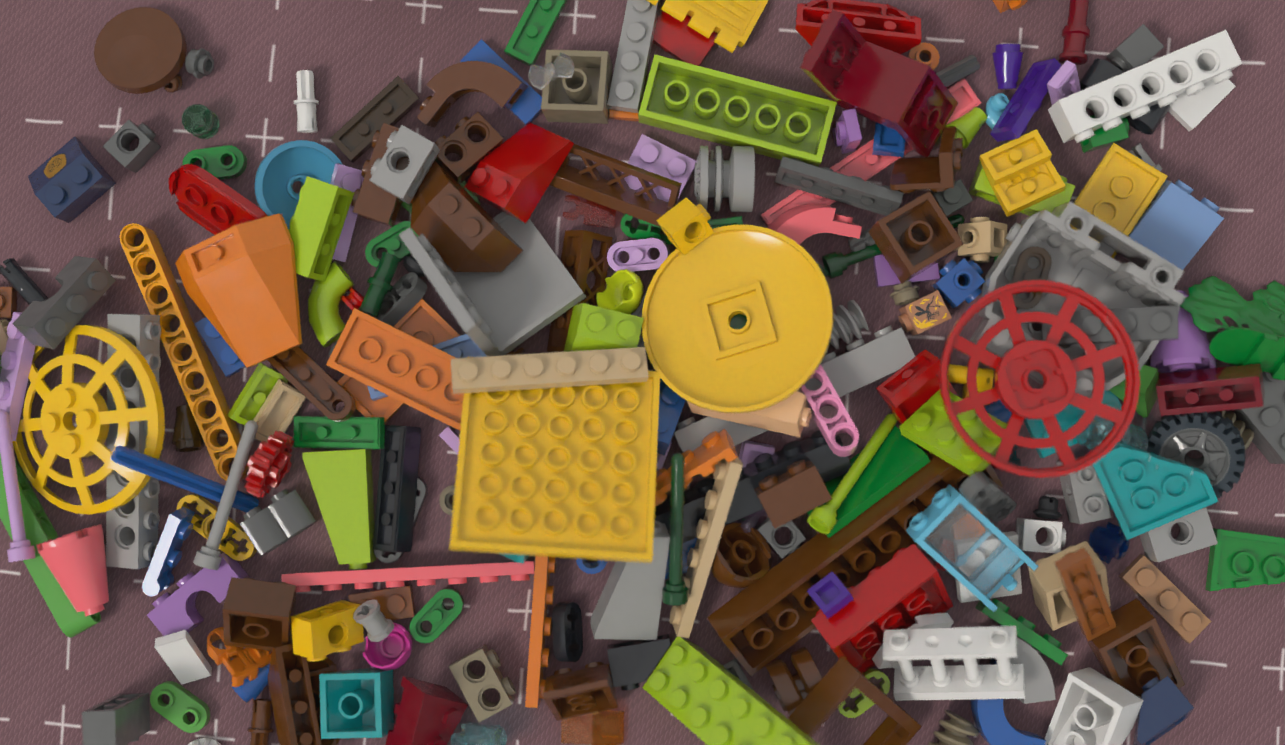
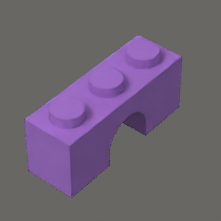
[147,553,250,636]

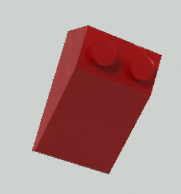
[464,123,574,224]

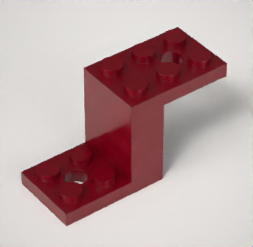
[800,9,958,158]

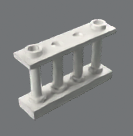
[882,626,1025,701]

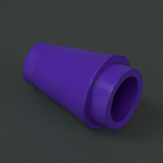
[992,44,1024,89]

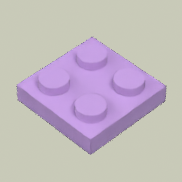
[617,134,696,204]

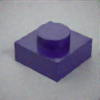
[807,571,854,619]

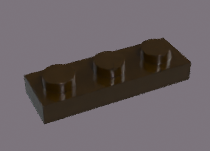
[330,76,421,163]

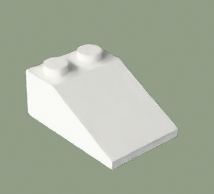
[1045,667,1143,745]

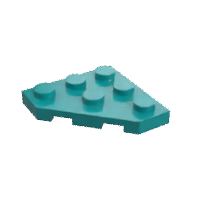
[1092,442,1218,540]

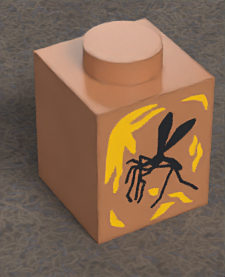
[898,290,952,336]

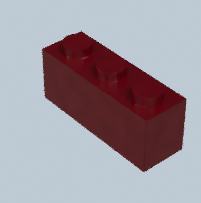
[1156,363,1265,416]

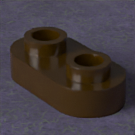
[1010,246,1052,309]

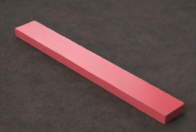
[760,78,982,227]

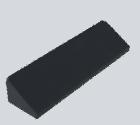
[373,425,421,553]

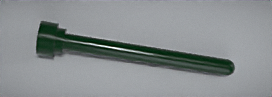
[822,214,965,279]
[662,453,688,606]

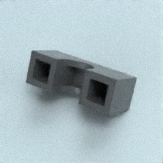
[12,256,116,349]

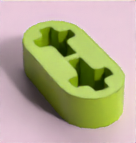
[838,668,890,718]

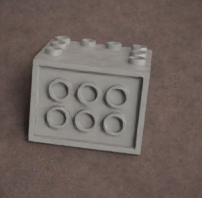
[399,212,586,356]

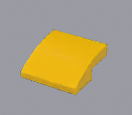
[979,129,1066,217]

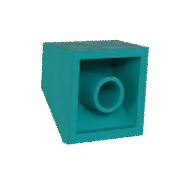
[319,668,395,739]

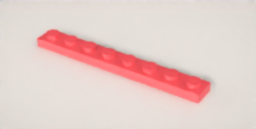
[281,560,535,592]

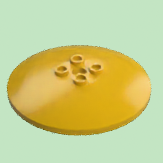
[642,225,833,414]

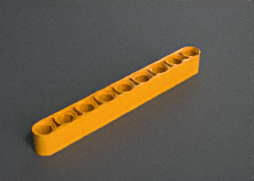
[119,223,250,481]

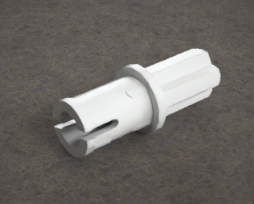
[294,70,319,133]

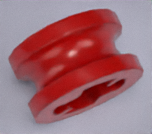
[341,287,364,312]

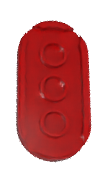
[168,164,268,235]

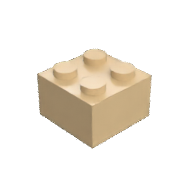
[1028,541,1111,631]

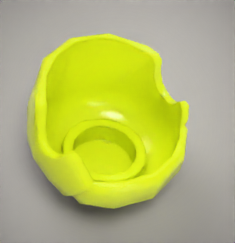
[596,269,644,314]

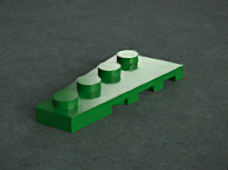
[1205,528,1285,591]

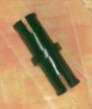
[359,252,402,317]

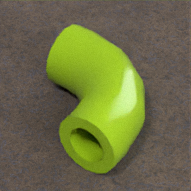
[308,261,355,347]

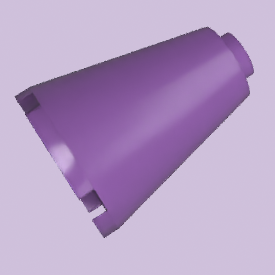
[1150,290,1217,373]

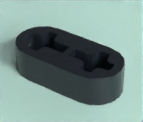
[552,602,583,662]

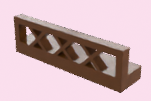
[550,144,682,227]
[547,230,613,353]

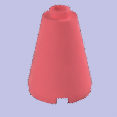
[36,524,109,616]

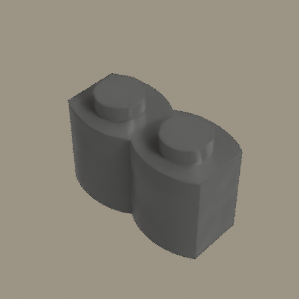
[240,489,316,557]

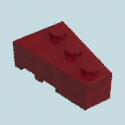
[385,676,468,745]

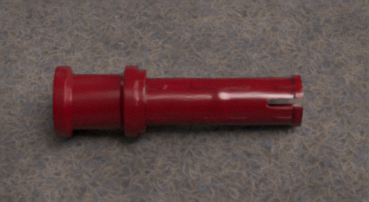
[1059,0,1091,65]

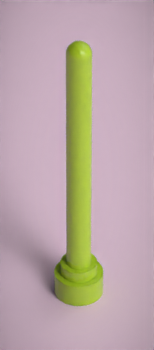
[807,414,897,534]

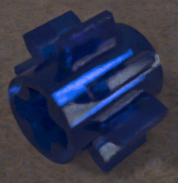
[1088,522,1129,564]

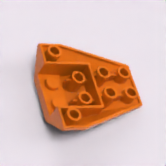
[175,213,302,368]

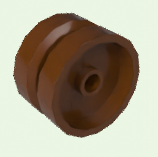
[766,646,837,716]

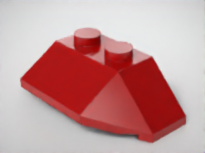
[795,0,922,54]

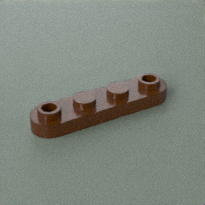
[267,346,355,422]

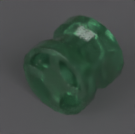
[182,104,220,139]

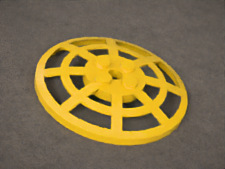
[13,325,165,515]

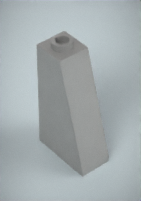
[590,520,670,640]

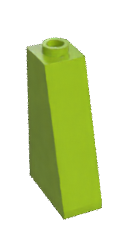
[302,449,376,570]

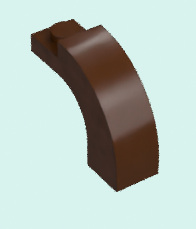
[417,61,528,128]

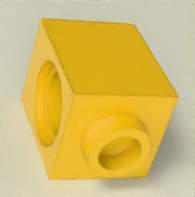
[656,197,714,256]

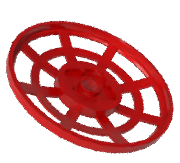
[939,280,1140,478]

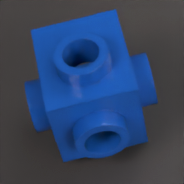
[932,258,985,308]

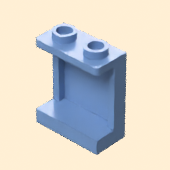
[1128,179,1224,270]

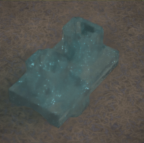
[451,722,507,745]

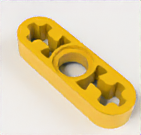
[176,495,257,561]

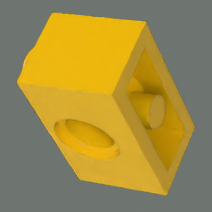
[291,600,364,661]

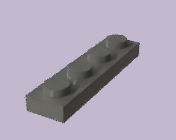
[774,156,903,216]
[1042,306,1179,345]

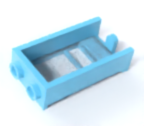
[905,484,1039,612]

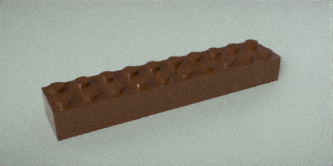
[707,451,1003,676]

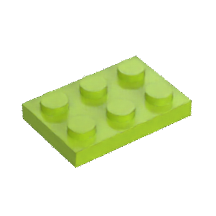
[899,390,1007,476]

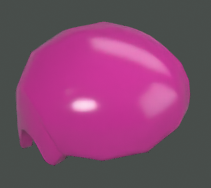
[363,623,412,671]

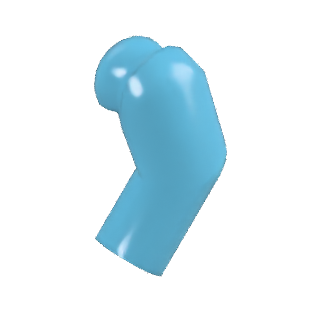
[985,93,1009,142]

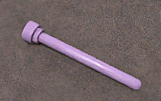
[0,409,36,562]

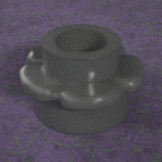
[185,48,214,79]

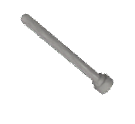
[193,420,258,570]

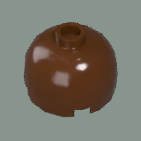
[710,523,771,588]

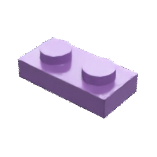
[832,108,862,154]

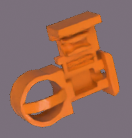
[207,627,272,687]

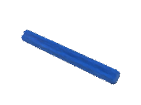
[111,445,259,513]

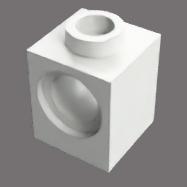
[1016,518,1066,553]

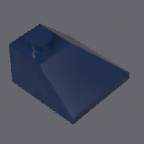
[1133,676,1194,745]

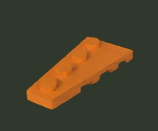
[655,428,737,506]

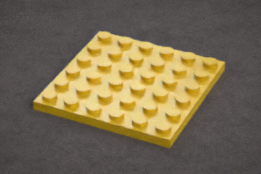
[450,357,660,563]

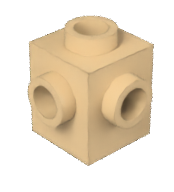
[958,217,1007,263]

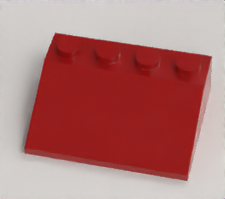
[811,543,953,674]

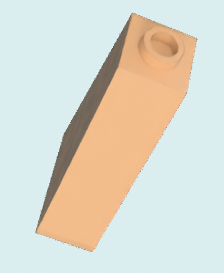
[687,391,812,437]

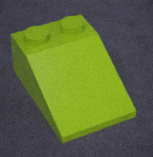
[564,303,643,352]

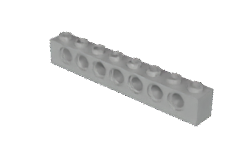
[106,314,161,569]

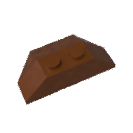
[411,161,524,272]
[268,643,340,745]

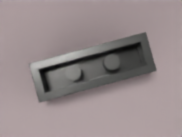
[82,693,150,745]

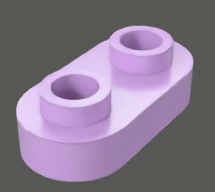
[607,238,670,272]

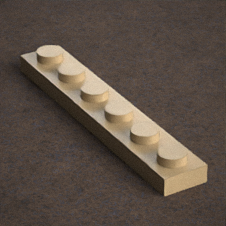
[451,347,649,394]
[670,456,743,639]

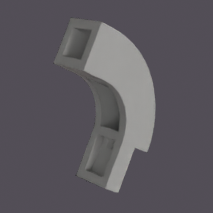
[952,637,1056,704]

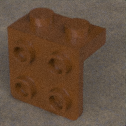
[890,127,963,193]

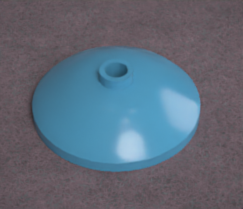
[255,140,343,230]

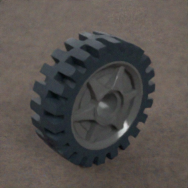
[1145,411,1245,498]

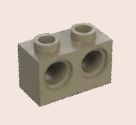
[449,644,516,723]

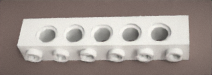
[1048,30,1242,143]

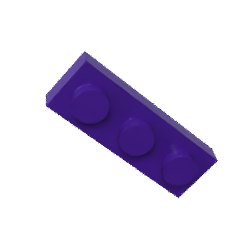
[990,58,1062,142]

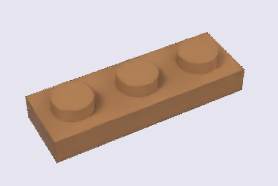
[1119,554,1212,644]

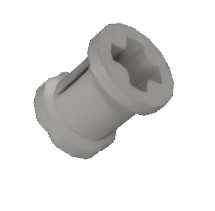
[353,599,394,642]

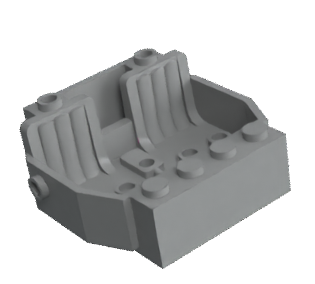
[970,201,1186,399]

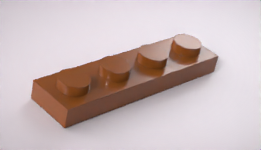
[1054,547,1117,642]

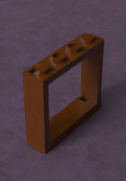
[787,657,922,745]

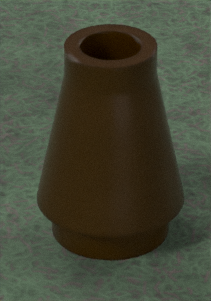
[172,405,204,452]

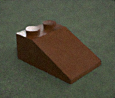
[1088,598,1185,698]
[542,662,619,721]

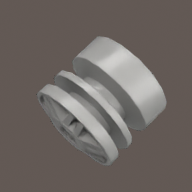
[694,146,755,212]

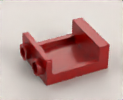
[876,349,959,451]

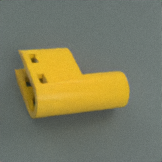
[948,364,994,405]

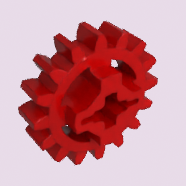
[245,431,294,498]

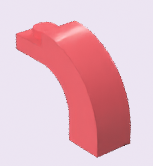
[767,204,862,245]

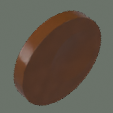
[94,7,187,94]

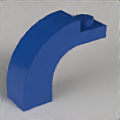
[970,658,1046,745]

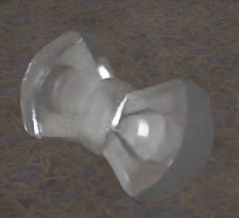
[528,53,575,90]

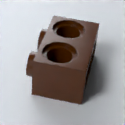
[434,112,503,184]

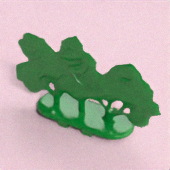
[1180,276,1285,381]

